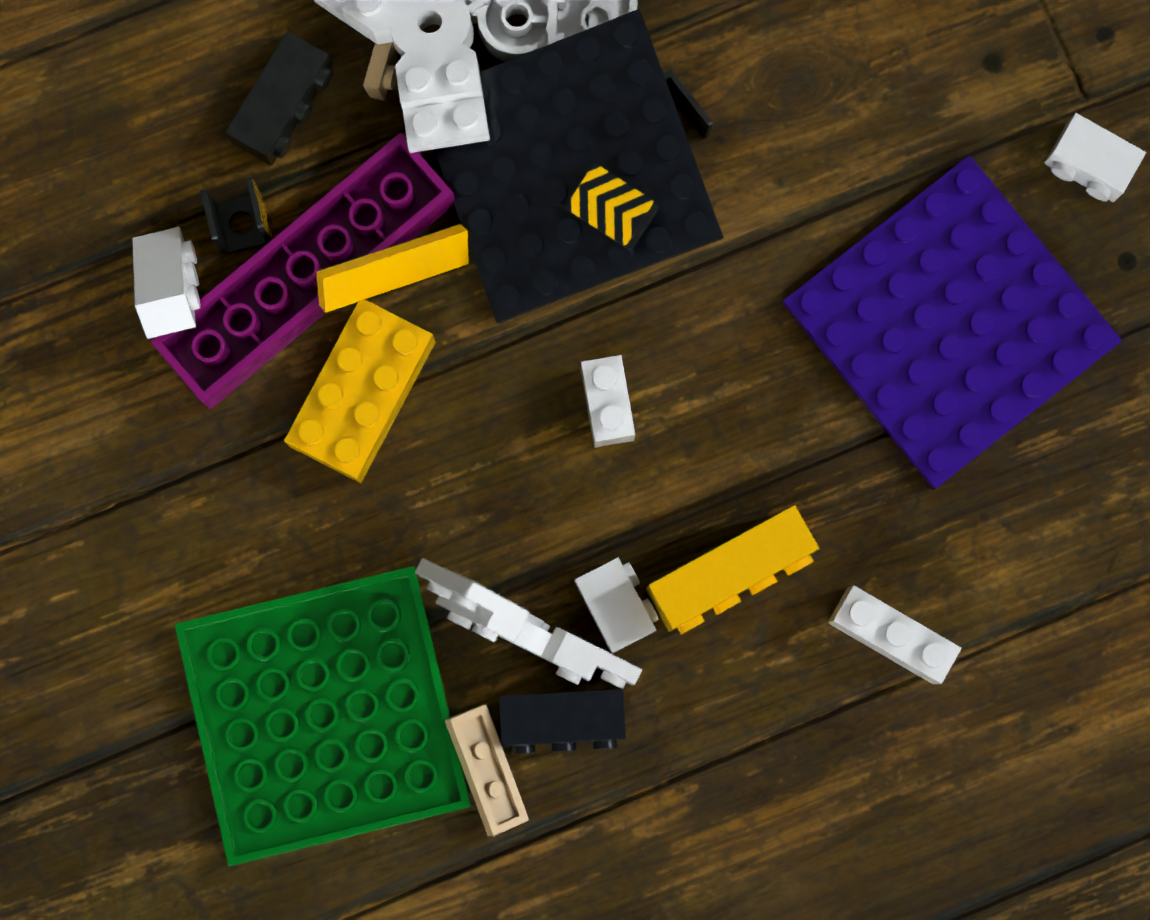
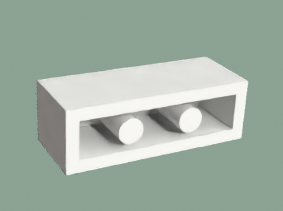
[132,227,201,339]
[827,585,962,684]

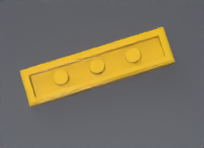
[316,224,469,313]

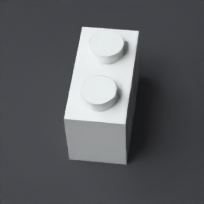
[1044,113,1146,202]
[581,355,635,448]
[574,557,659,654]

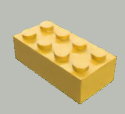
[284,300,436,483]
[645,505,819,635]

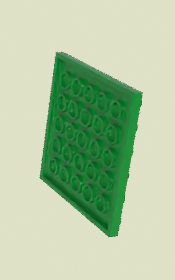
[175,566,471,867]

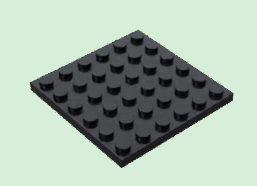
[434,9,724,324]

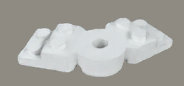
[314,0,490,153]
[464,0,638,62]
[415,558,642,689]

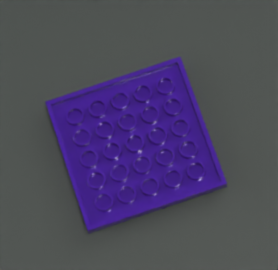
[782,155,1122,490]

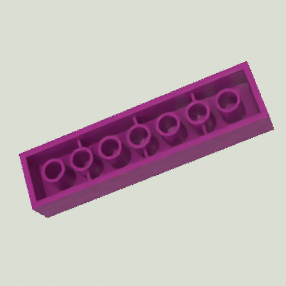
[150,133,455,410]

